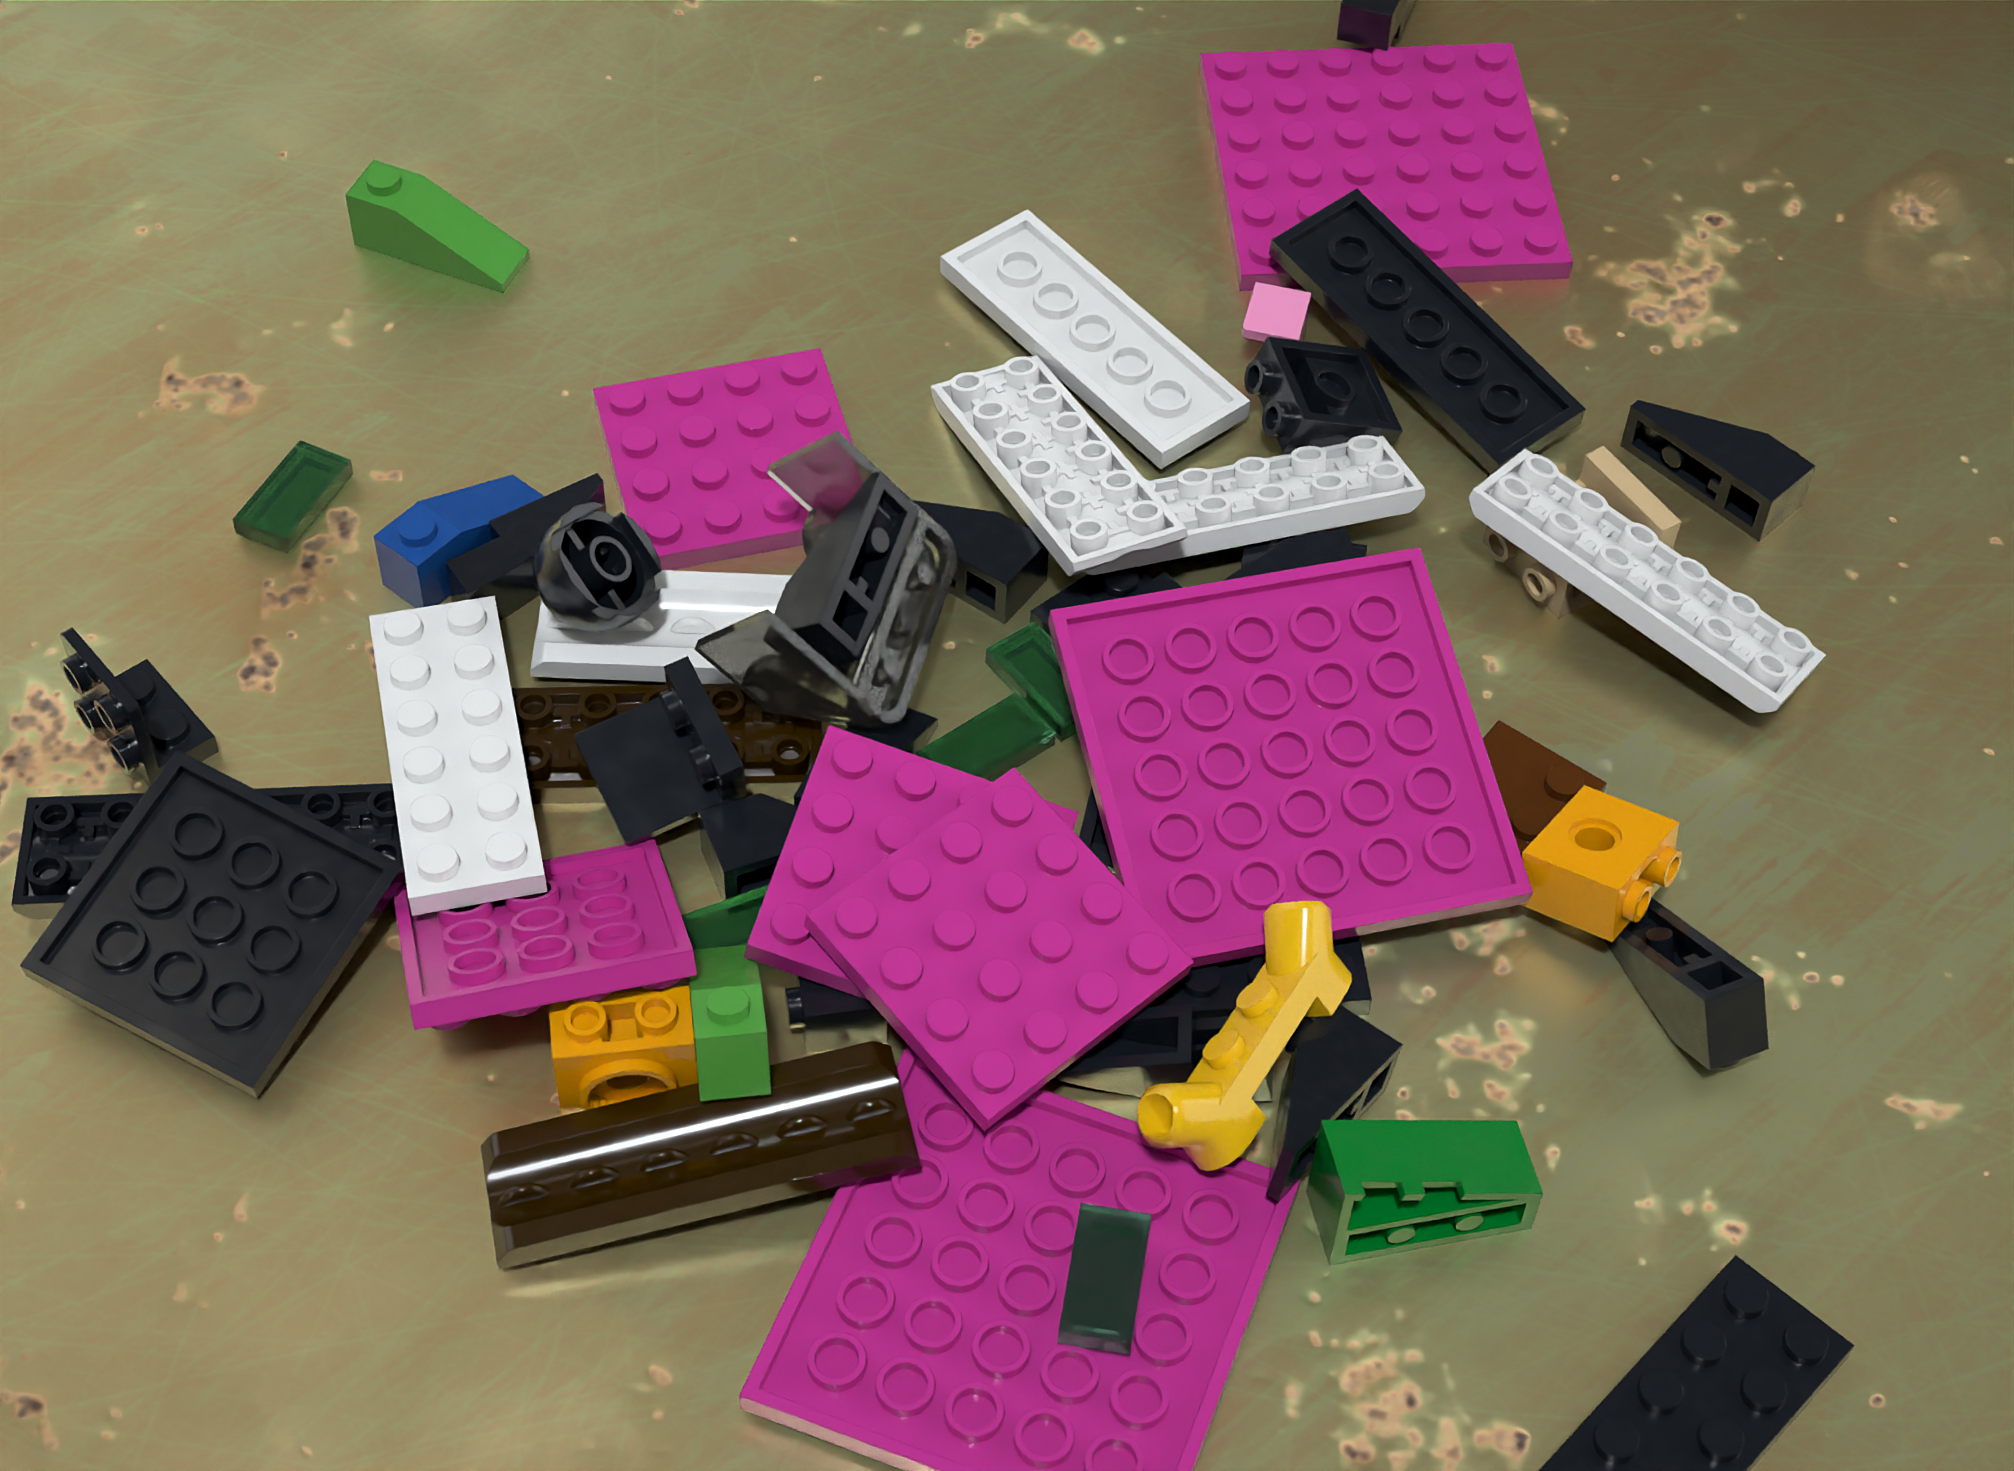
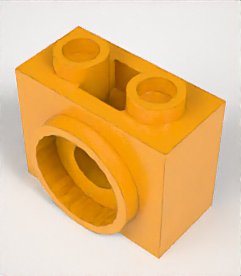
[1520,785,1682,942]
[549,985,698,1116]

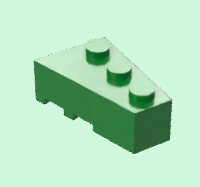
[1306,1120,1543,1265]

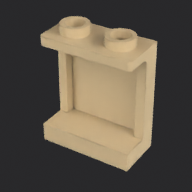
[1483,446,1681,619]

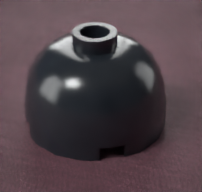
[532,502,661,633]

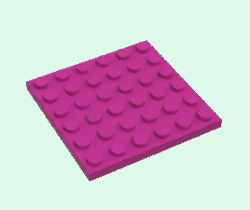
[1199,43,1573,291]
[1048,547,1533,967]
[739,1044,1301,1471]

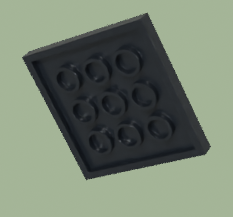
[20,750,405,1098]

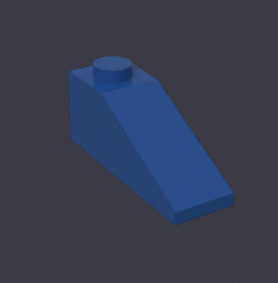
[373,474,544,608]

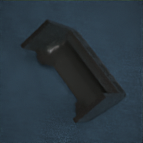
[694,431,957,730]

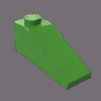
[345,160,530,293]
[688,945,771,1101]

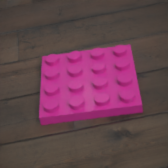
[593,348,865,570]
[744,725,1079,1000]
[804,767,1194,1131]
[393,839,697,1030]

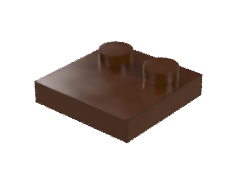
[1483,720,1607,857]

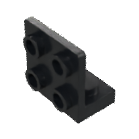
[60,627,219,787]
[575,656,746,847]

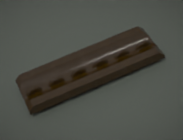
[511,681,822,804]
[480,1041,921,1269]

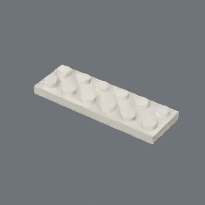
[940,209,1250,469]
[369,596,547,916]

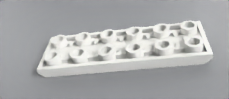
[931,355,1188,576]
[1085,435,1425,575]
[1468,448,1826,713]
[530,570,913,692]

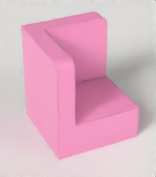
[1242,282,1312,342]

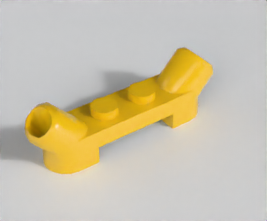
[1137,901,1352,1171]

